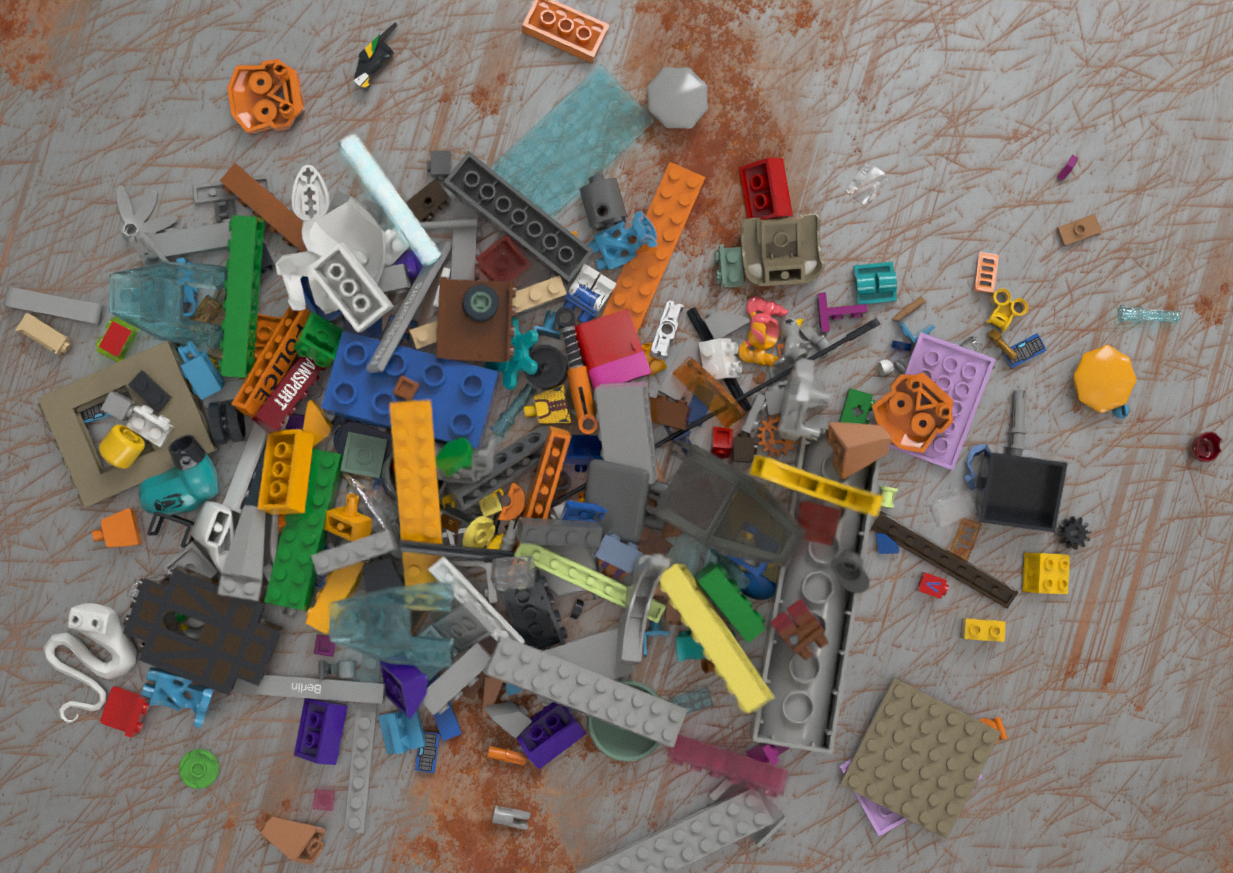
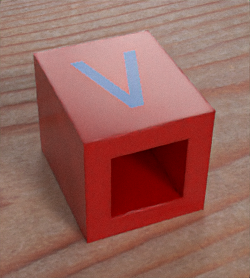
[916,572,949,599]

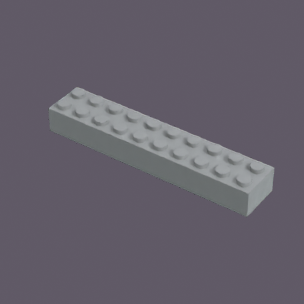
[484,636,687,747]
[576,783,774,873]

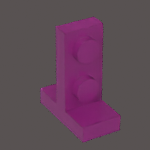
[816,292,868,334]
[745,742,790,769]

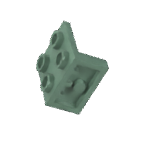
[714,244,744,288]

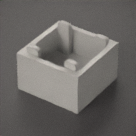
[162,541,220,579]

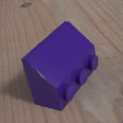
[379,654,428,719]
[294,698,347,765]
[516,702,587,769]

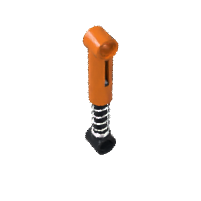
[555,307,598,435]

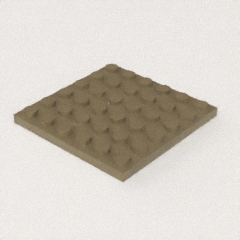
[839,677,1001,839]

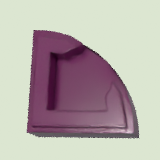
[1057,154,1078,180]

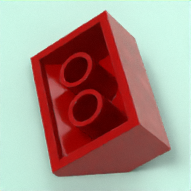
[739,158,793,220]

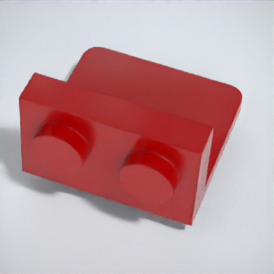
[100,686,150,738]

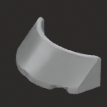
[435,440,495,483]

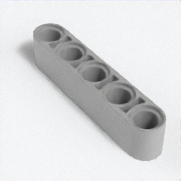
[3,287,102,325]

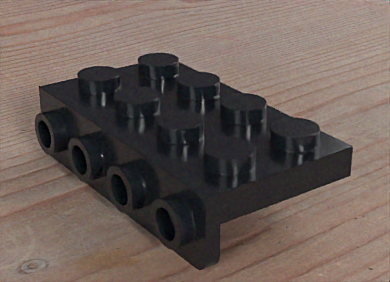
[497,570,568,650]

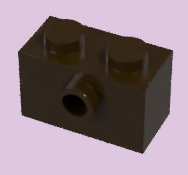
[404,179,451,222]
[731,433,758,463]

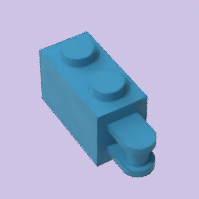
[178,341,225,400]

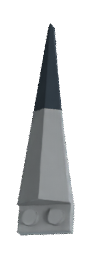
[218,440,267,601]

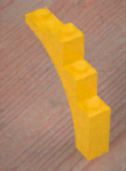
[749,455,883,517]

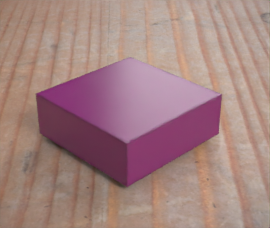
[313,634,337,657]

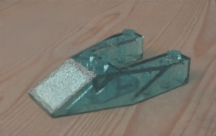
[109,262,228,349]
[329,582,454,667]

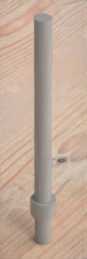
[379,218,479,232]

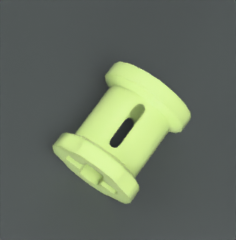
[880,486,898,508]

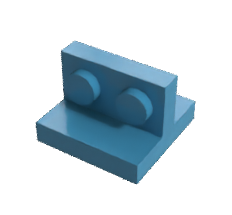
[378,709,426,755]

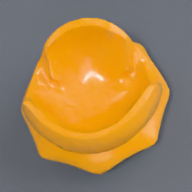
[1073,345,1137,413]

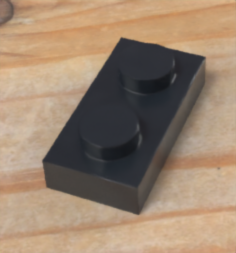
[128,370,172,412]

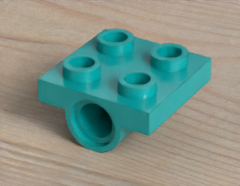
[853,262,897,305]

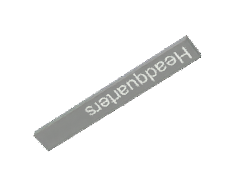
[366,241,452,373]

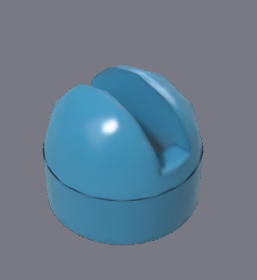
[1112,404,1130,418]

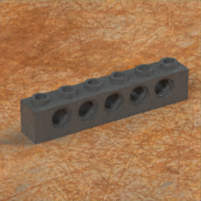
[446,424,549,511]

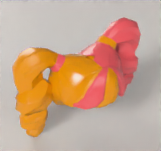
[738,296,788,367]

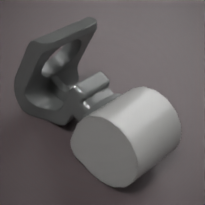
[318,660,355,679]

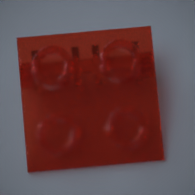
[795,501,842,546]

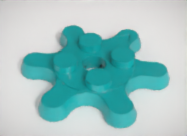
[484,316,538,390]

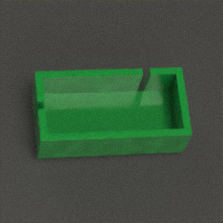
[694,561,767,643]

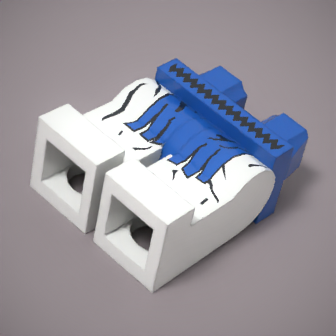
[563,263,617,323]

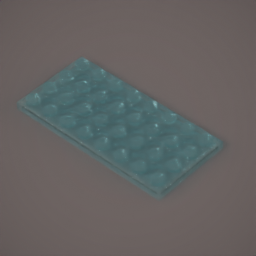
[490,64,655,218]

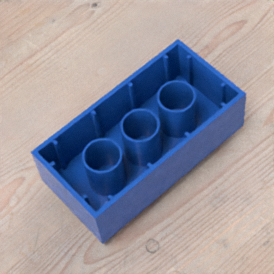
[321,331,500,449]

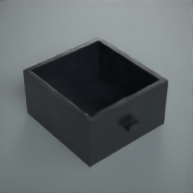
[974,444,1068,533]

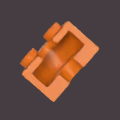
[498,482,527,521]

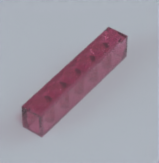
[667,734,791,798]

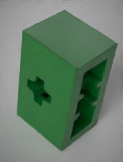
[838,388,875,424]

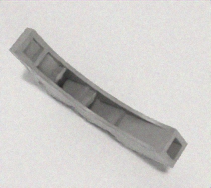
[616,554,671,665]

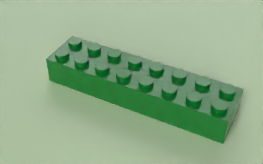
[219,215,265,378]
[264,449,343,612]

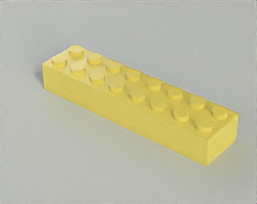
[658,563,775,713]

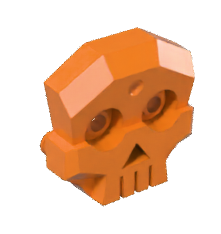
[227,59,305,135]
[872,372,953,453]

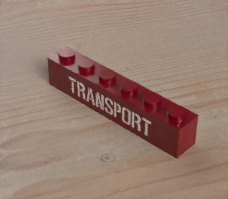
[251,356,327,434]

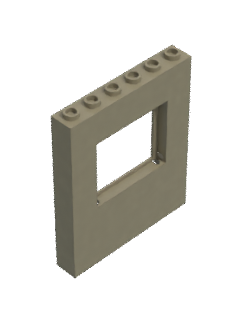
[38,341,219,507]

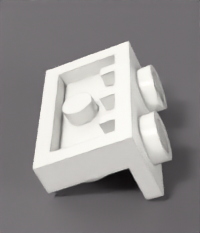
[384,226,412,268]
[127,405,174,447]

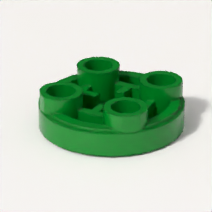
[436,438,473,477]

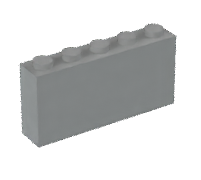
[594,381,658,484]
[537,627,634,705]

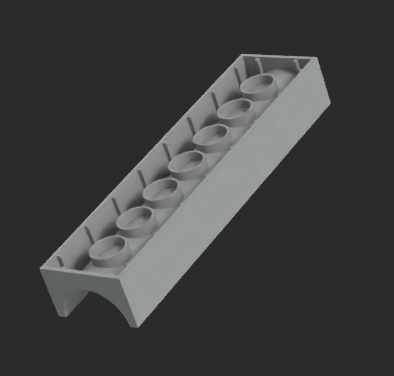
[749,422,881,754]

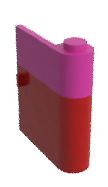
[575,309,651,391]

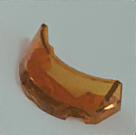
[672,357,747,429]

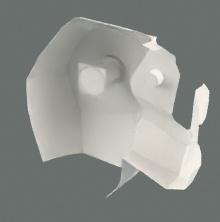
[276,196,386,314]

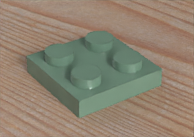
[340,432,388,479]

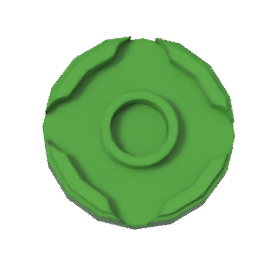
[179,749,219,789]

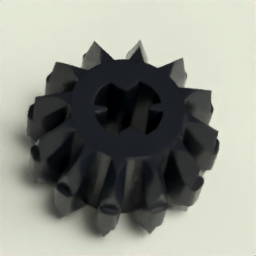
[1057,516,1092,550]

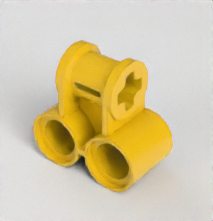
[986,288,1028,332]

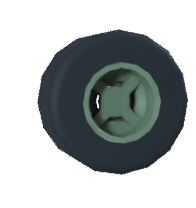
[462,284,499,322]

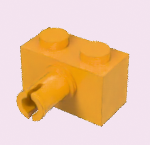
[325,494,372,542]

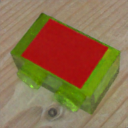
[96,316,140,362]

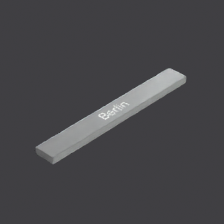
[231,675,386,704]

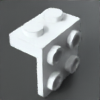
[698,338,742,382]

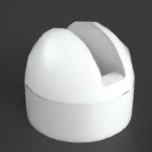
[877,360,893,377]

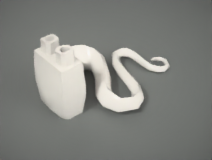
[191,500,280,575]
[43,603,137,723]

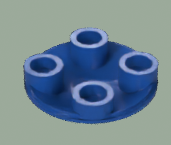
[736,572,776,600]

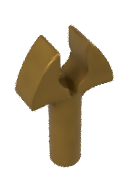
[987,329,1017,360]

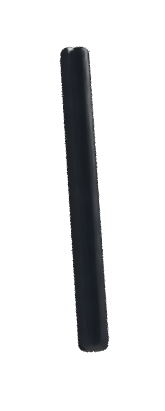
[687,307,751,413]
[398,540,515,563]

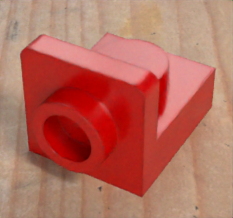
[709,426,733,459]

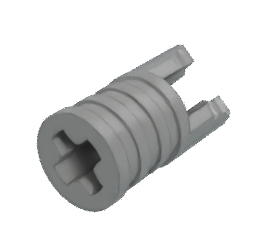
[492,805,531,830]

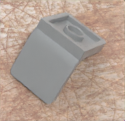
[450,560,499,603]

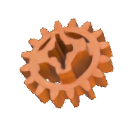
[756,414,798,457]

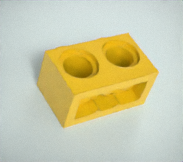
[961,618,1006,642]

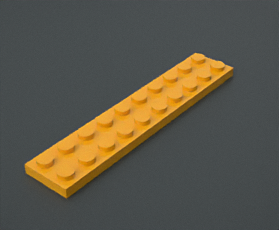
[390,400,447,601]

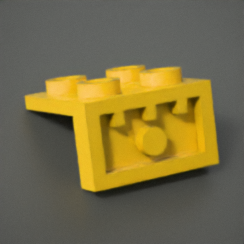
[1022,552,1070,594]

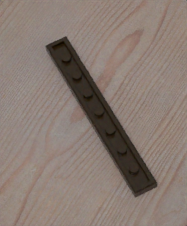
[871,511,1018,609]

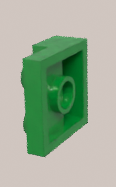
[293,312,345,368]

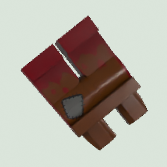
[769,599,829,661]

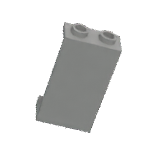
[708,766,788,848]

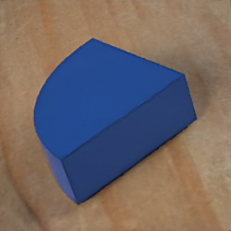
[877,533,899,554]

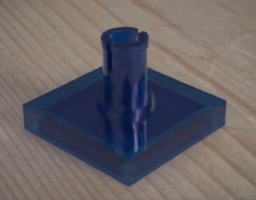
[563,435,603,473]

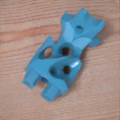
[588,210,658,270]
[141,667,214,728]

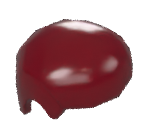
[1191,432,1222,463]

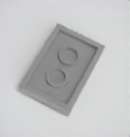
[432,601,496,652]

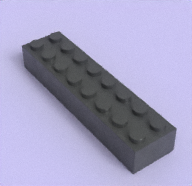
[443,151,594,284]

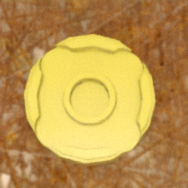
[462,516,495,548]

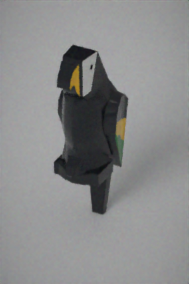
[353,23,398,89]

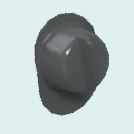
[830,549,870,593]

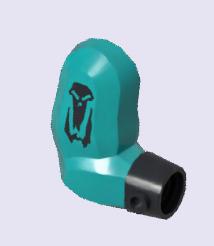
[138,435,219,515]

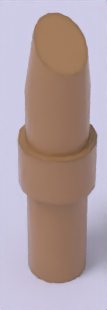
[892,296,926,322]

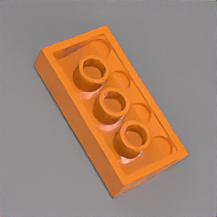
[521,0,610,64]

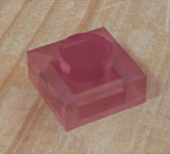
[313,788,336,811]

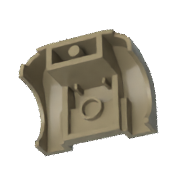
[740,213,825,286]

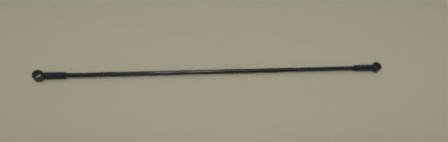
[504,318,881,531]

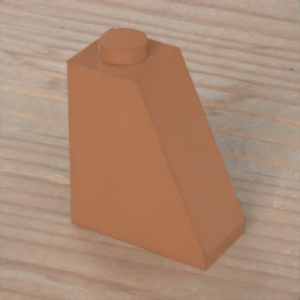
[827,422,891,479]
[261,817,326,865]

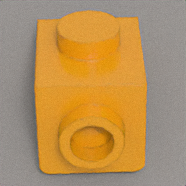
[642,342,667,376]

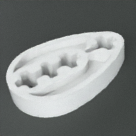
[292,165,330,221]

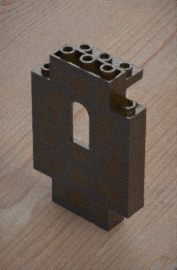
[123,565,283,695]

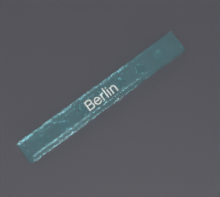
[338,134,442,267]

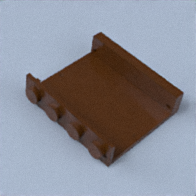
[436,277,516,362]

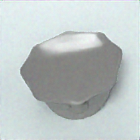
[647,67,708,129]
[536,545,597,597]

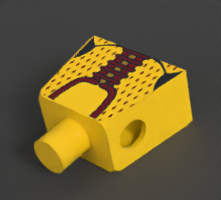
[524,385,571,424]

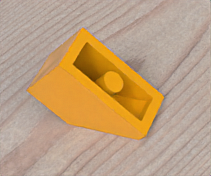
[303,399,337,446]

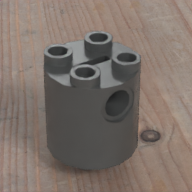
[579,174,627,231]

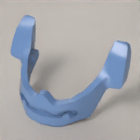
[964,444,986,490]

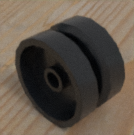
[523,345,569,390]
[208,399,246,445]

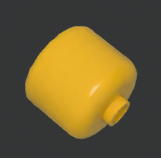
[99,424,145,469]

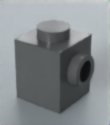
[427,151,452,181]

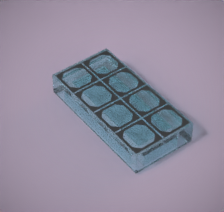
[670,686,714,714]

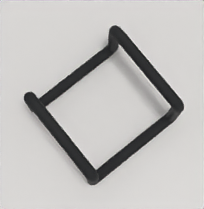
[147,512,195,548]

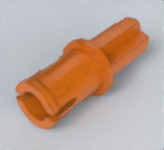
[487,745,528,765]

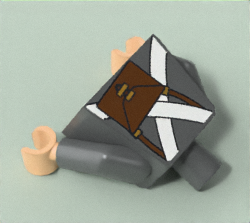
[439,492,492,546]

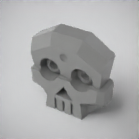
[777,358,831,442]

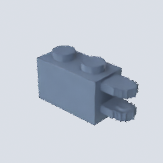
[595,533,643,574]

